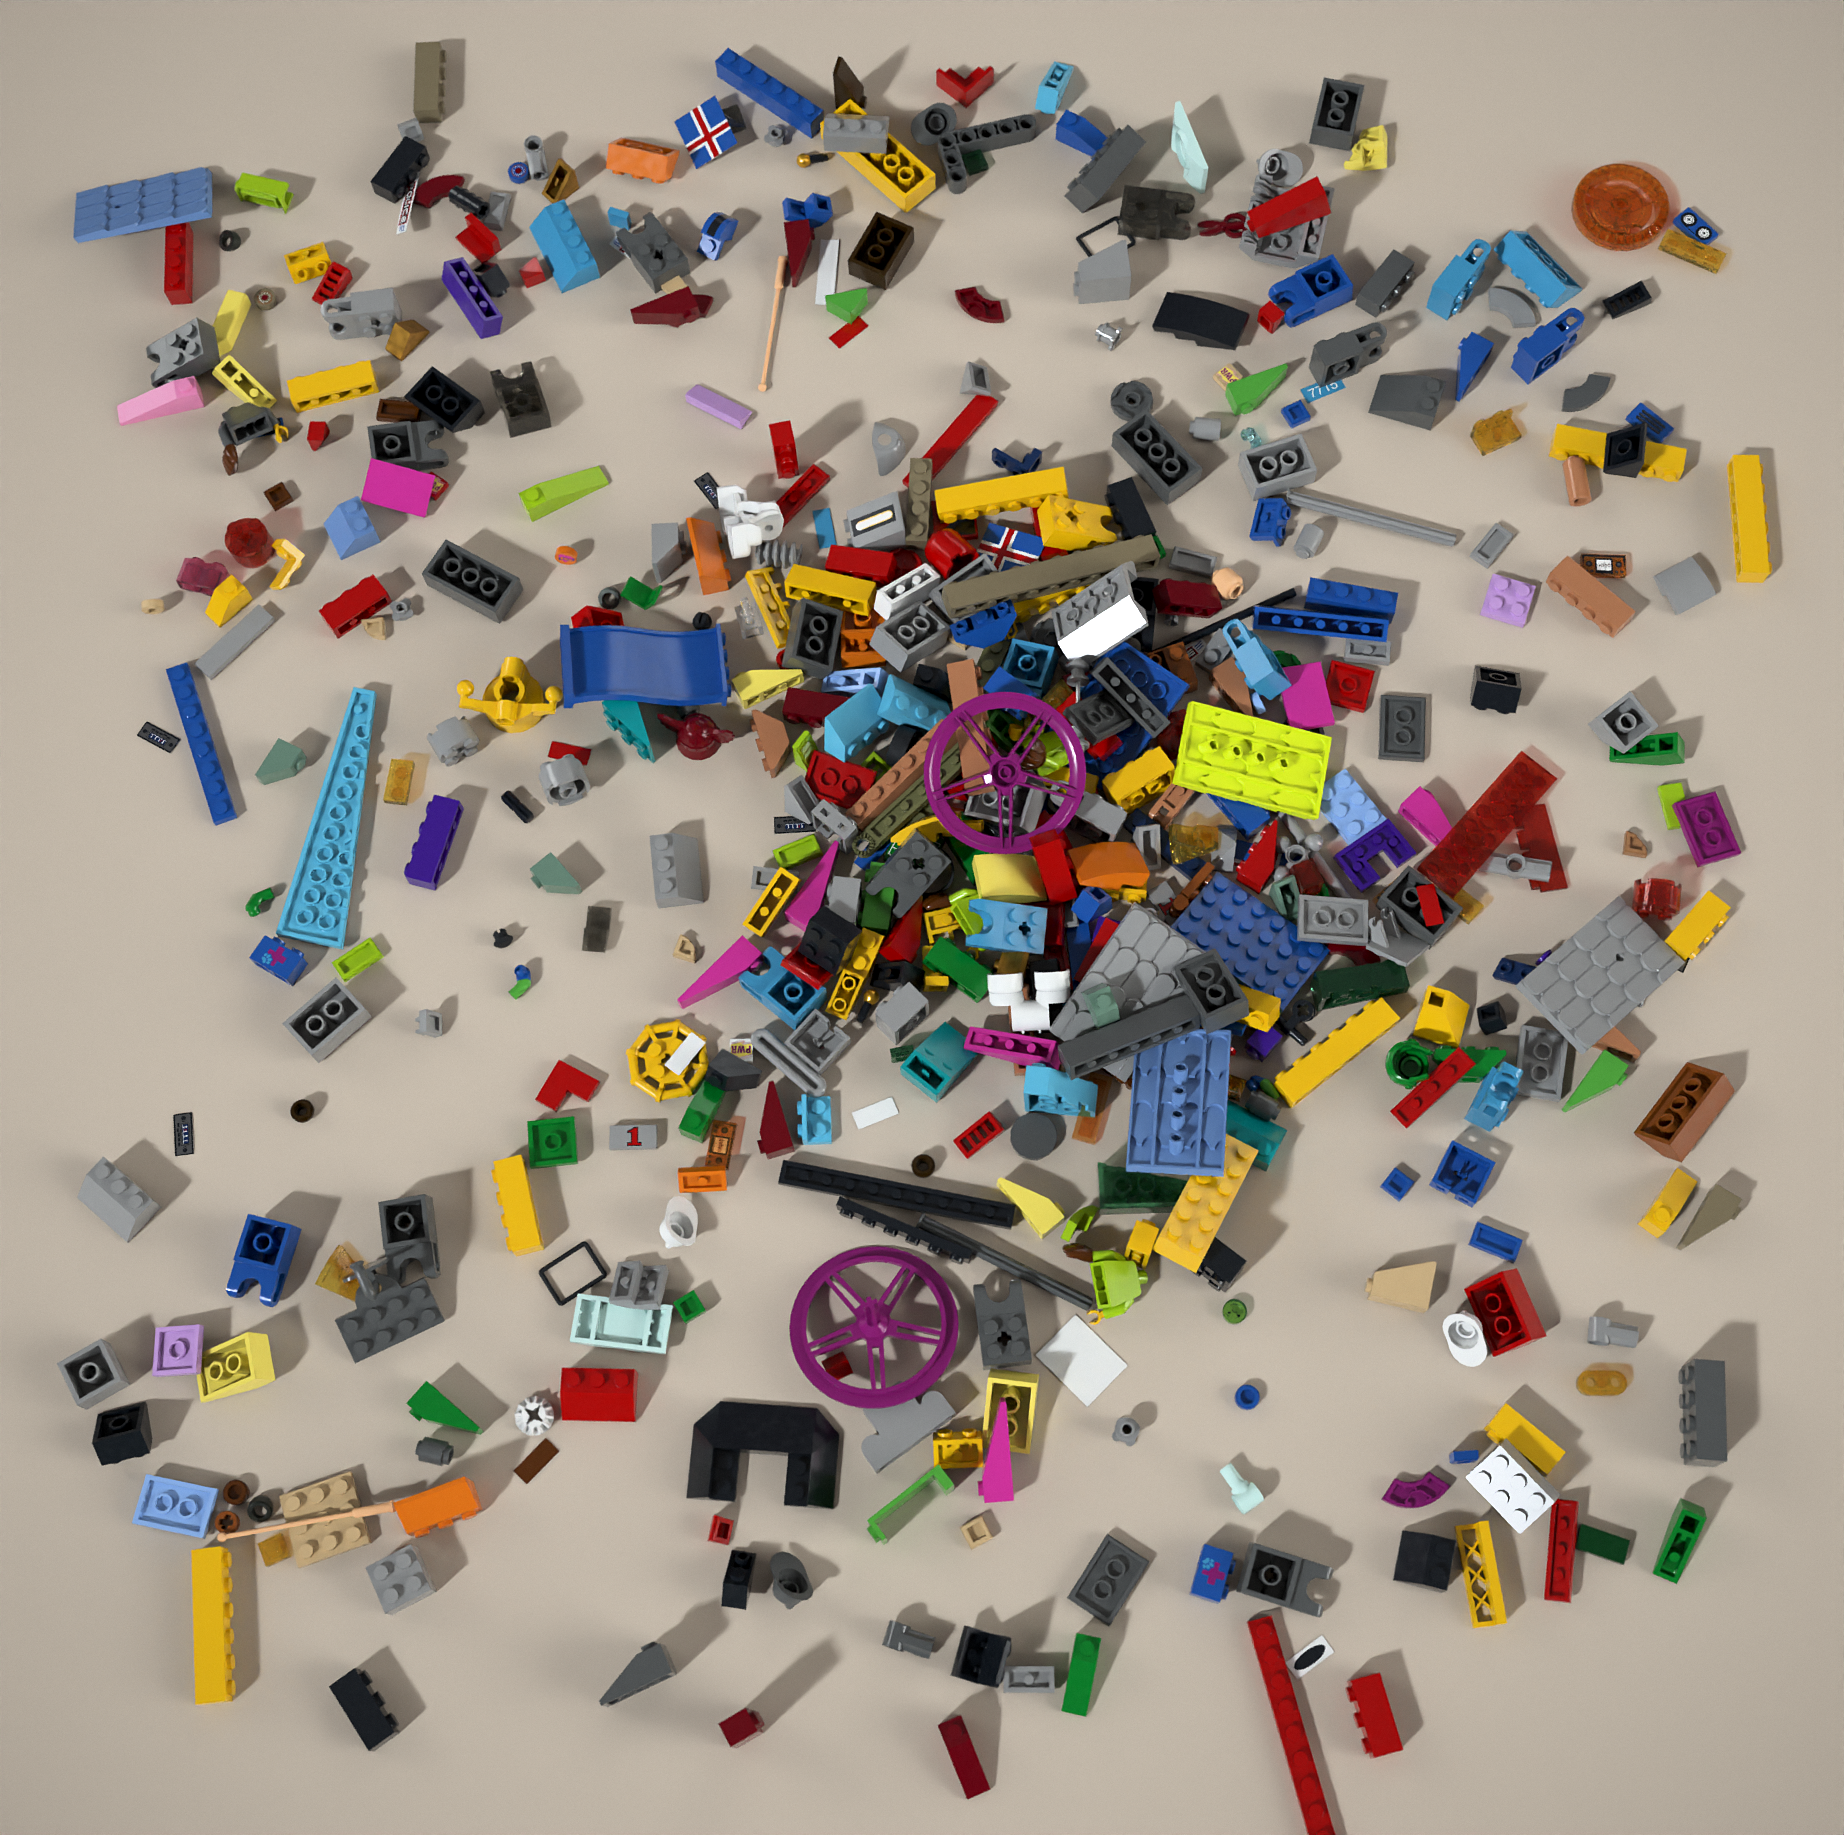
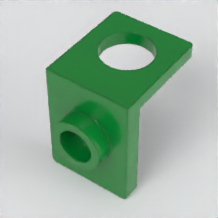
[620,576,663,610]

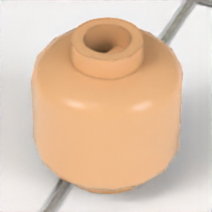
[1211,567,1243,600]

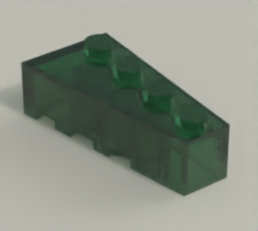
[1310,959,1410,1011]
[1096,1162,1188,1215]

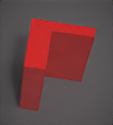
[455,213,502,263]

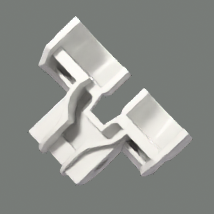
[717,484,784,559]
[987,969,1071,1034]

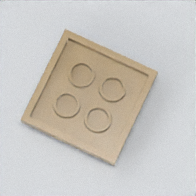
[279,1472,371,1568]

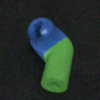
[508,965,531,1000]
[1246,1075,1280,1099]

